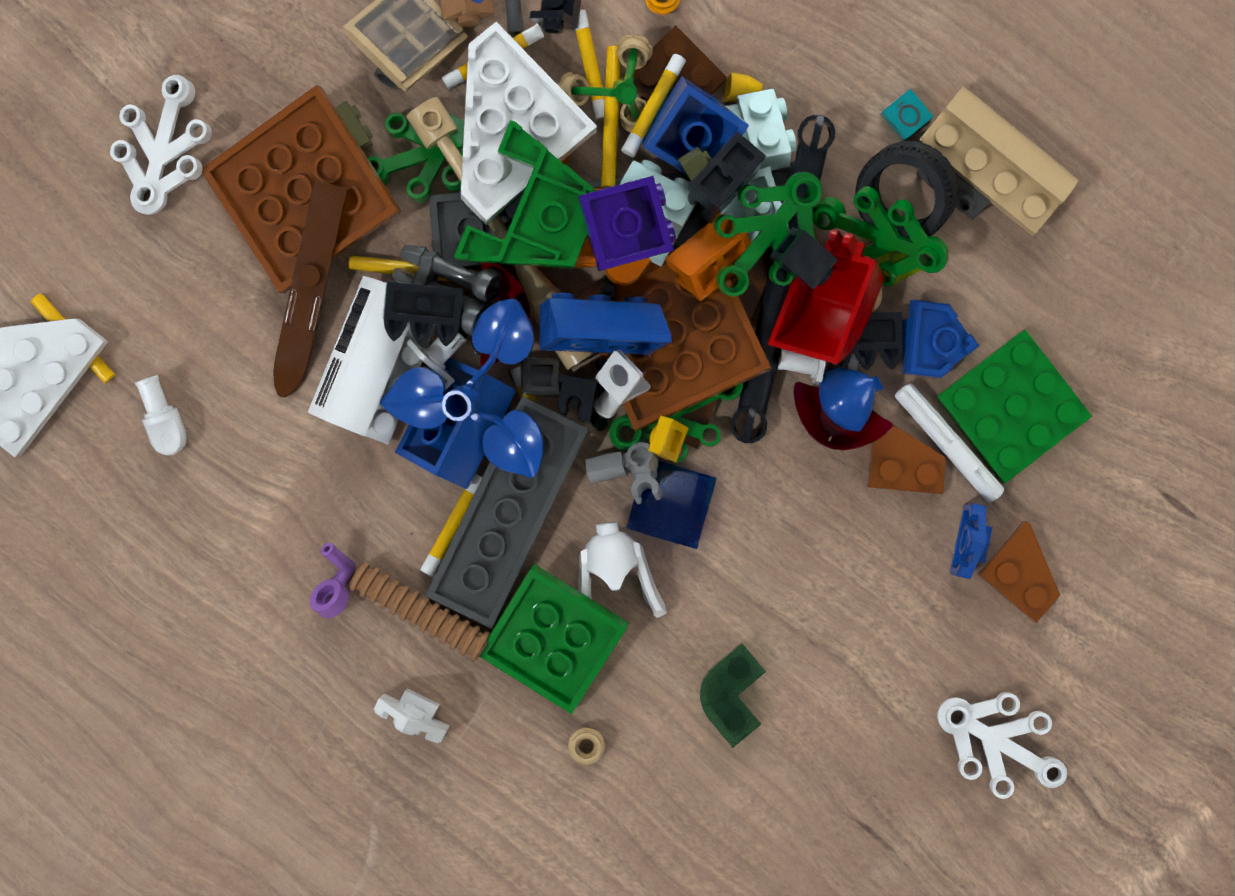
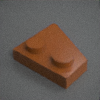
[867,425,946,494]
[978,521,1060,623]

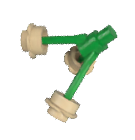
[557,34,653,133]

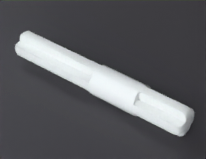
[895,383,1004,503]

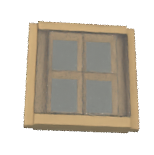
[342,0,468,92]

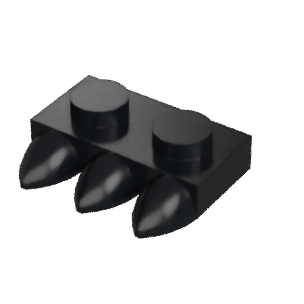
[383,281,463,346]
[834,312,903,371]

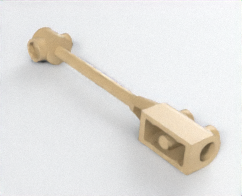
[406,97,593,370]

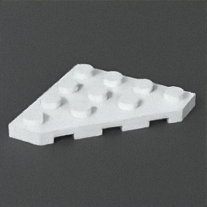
[461,22,597,225]
[0,319,108,457]

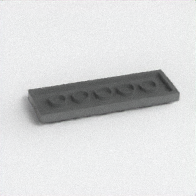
[425,396,590,629]

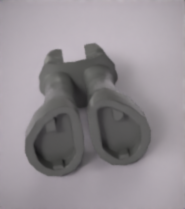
[392,245,502,336]

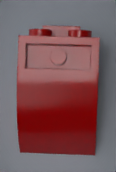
[767,229,885,365]

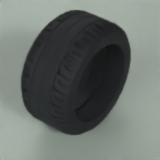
[855,141,958,239]

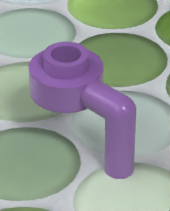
[310,542,356,618]

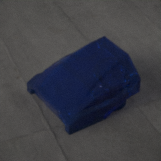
[626,461,717,549]

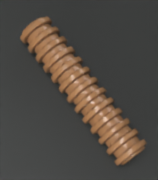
[349,562,490,662]

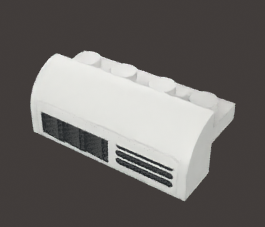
[308,276,436,445]

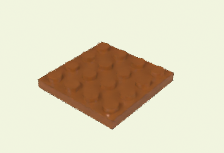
[202,85,401,293]
[576,250,772,432]

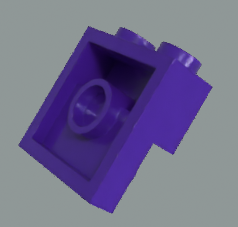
[578,176,676,272]

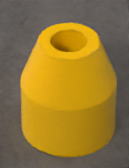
[724,72,763,103]

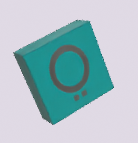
[880,88,934,141]

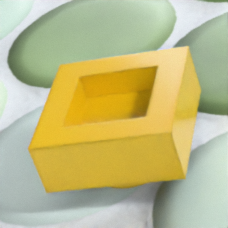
[648,415,688,462]

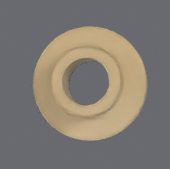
[568,727,605,765]

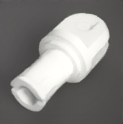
[135,375,187,456]

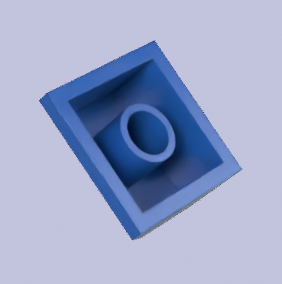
[642,76,749,175]

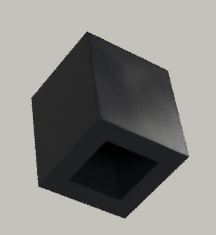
[769,227,838,290]

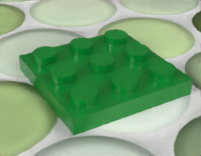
[935,329,1093,484]
[479,564,629,715]

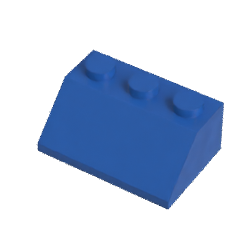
[540,293,671,355]
[395,357,516,489]

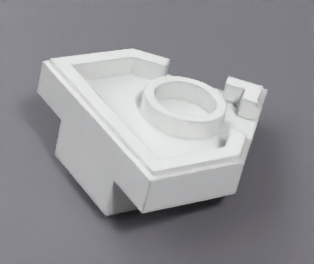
[374,688,450,743]

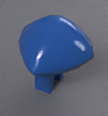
[819,368,884,431]

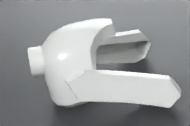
[578,522,667,618]

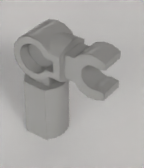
[585,442,662,504]

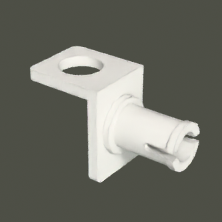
[406,332,467,390]
[594,349,651,418]
[778,349,858,385]

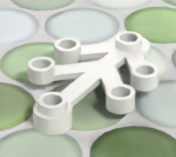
[110,75,212,215]
[937,692,1067,799]

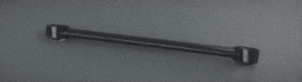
[730,115,835,444]

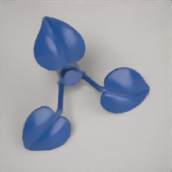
[380,299,544,478]

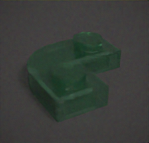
[700,642,766,748]

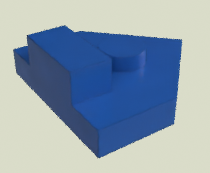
[902,299,979,378]
[950,503,993,579]

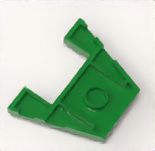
[454,120,597,268]

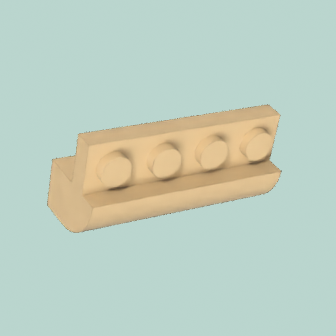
[918,86,1079,236]

